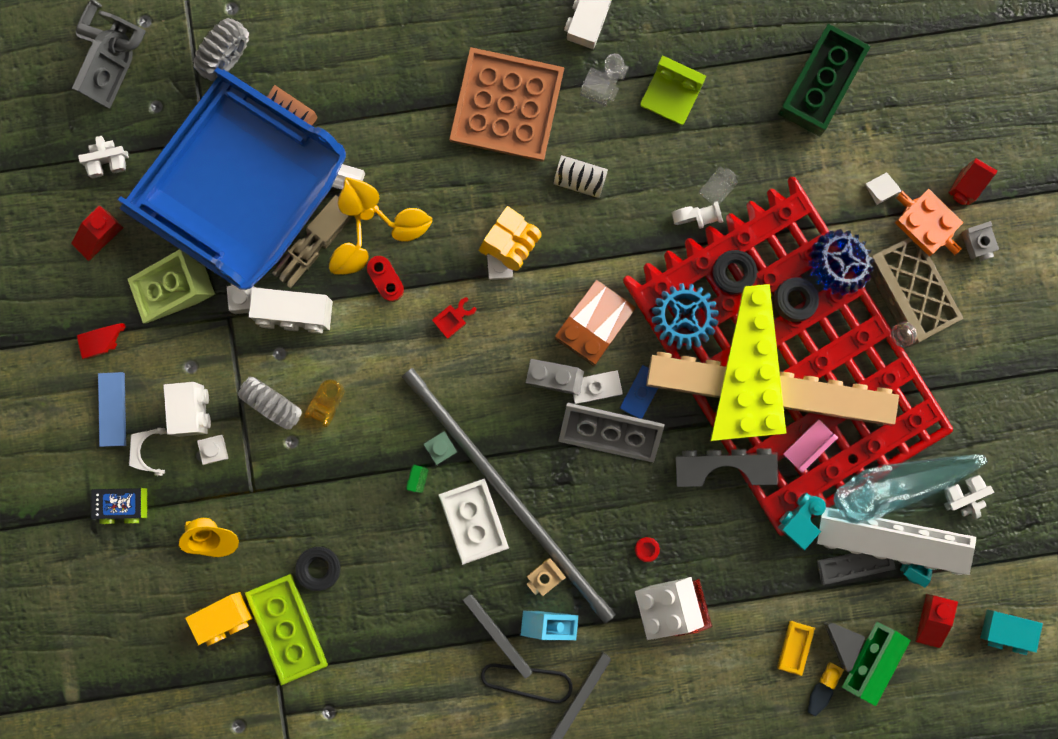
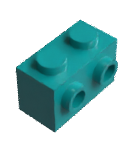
[980,609,1043,655]

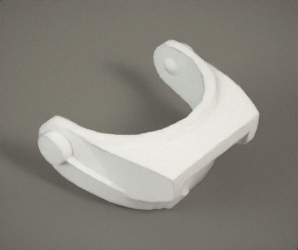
[129,428,167,476]

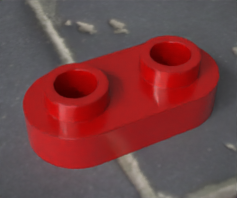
[367,256,404,302]

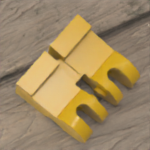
[478,206,541,271]

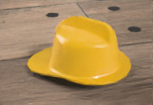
[179,518,239,557]

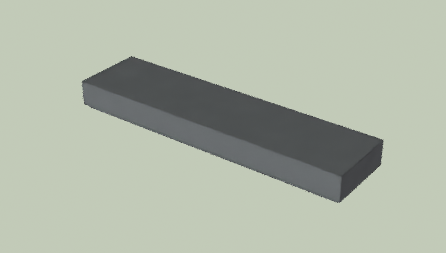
[463,594,532,679]
[550,651,611,739]

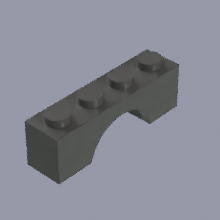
[676,448,779,487]

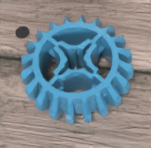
[652,283,719,350]

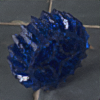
[808,229,875,296]

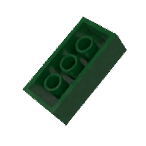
[778,24,871,137]

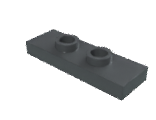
[816,553,896,585]

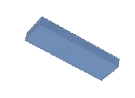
[98,372,126,447]

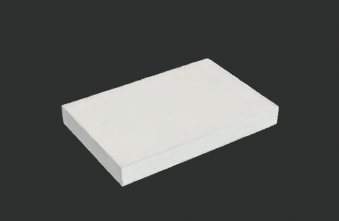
[439,479,509,565]

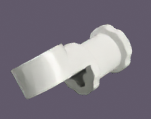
[672,201,723,229]

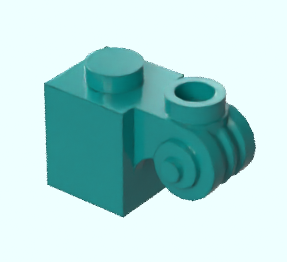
[778,492,826,550]

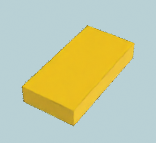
[777,621,815,676]

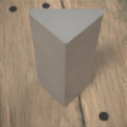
[558,403,664,463]

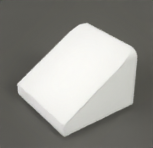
[865,173,901,205]

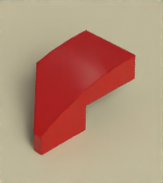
[77,323,125,359]

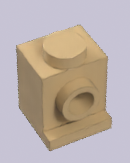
[527,557,566,596]

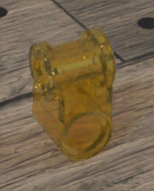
[305,379,344,428]

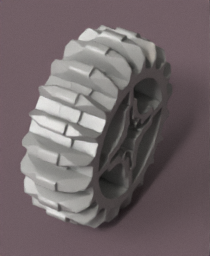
[193,18,249,81]
[238,377,302,429]

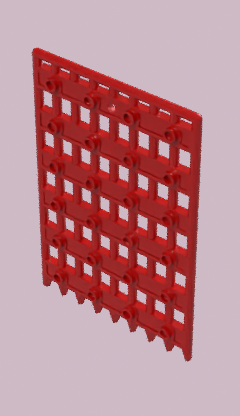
[623,177,953,536]

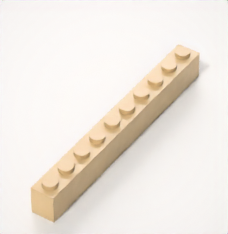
[646,352,899,426]

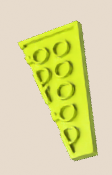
[710,284,786,441]

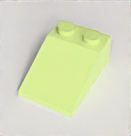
[128,249,215,323]

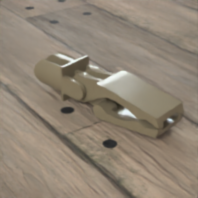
[272,195,352,289]

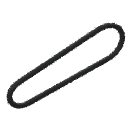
[481,663,573,703]

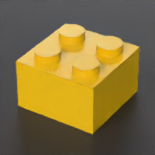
[185,592,253,646]

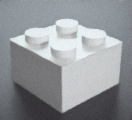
[164,382,211,437]
[635,577,704,640]

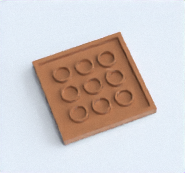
[449,47,564,162]

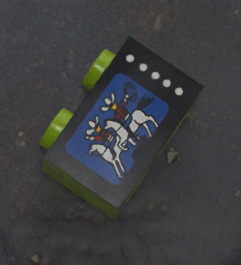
[91,488,147,524]

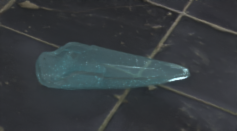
[834,454,988,524]

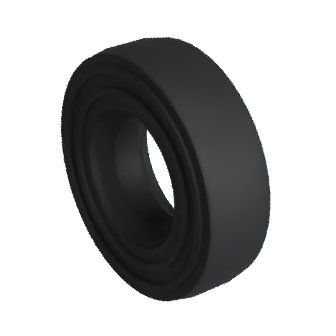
[712,250,757,295]
[774,277,819,322]
[295,547,340,591]

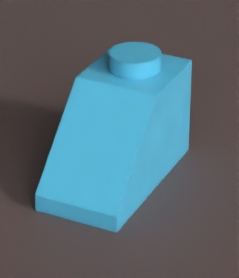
[521,611,579,640]

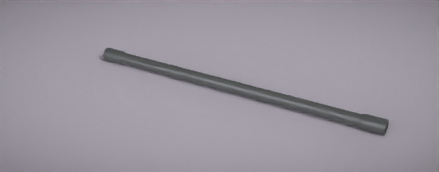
[402,368,616,624]

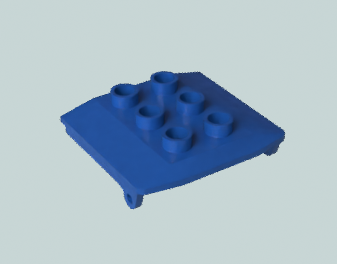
[118,67,346,290]

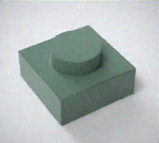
[424,431,457,465]

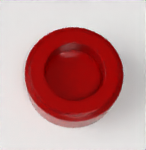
[635,537,660,562]

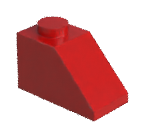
[948,158,997,205]
[71,205,124,261]
[915,594,958,648]

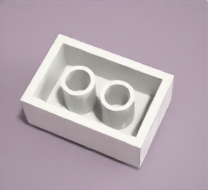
[249,288,333,334]

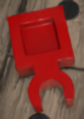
[432,297,477,339]

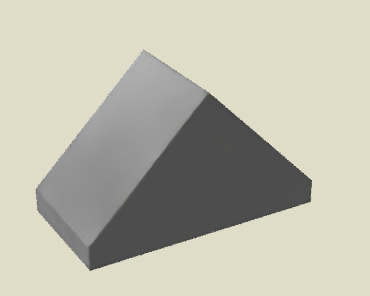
[824,621,865,672]

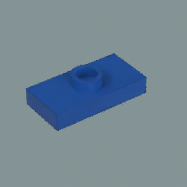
[619,365,658,419]

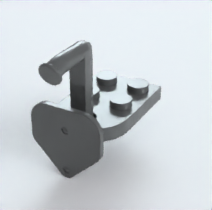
[72,0,146,109]

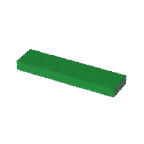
[406,465,429,493]

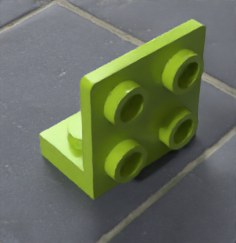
[640,55,706,125]

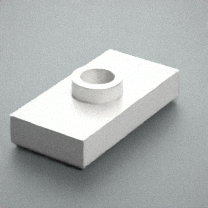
[573,370,623,404]

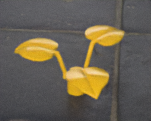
[329,177,432,274]

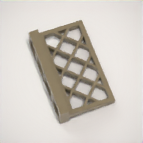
[863,237,964,347]

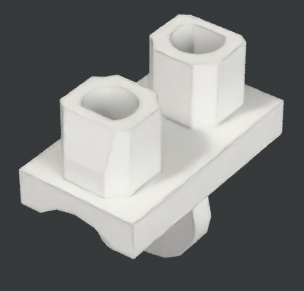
[78,136,129,178]
[944,475,994,519]

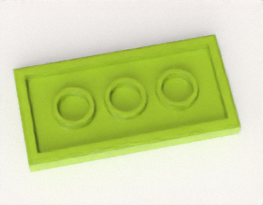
[245,574,328,685]

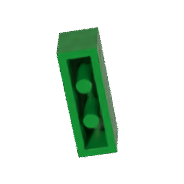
[842,622,911,706]

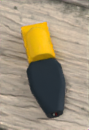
[808,662,844,717]

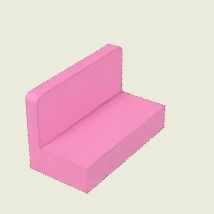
[783,419,838,473]

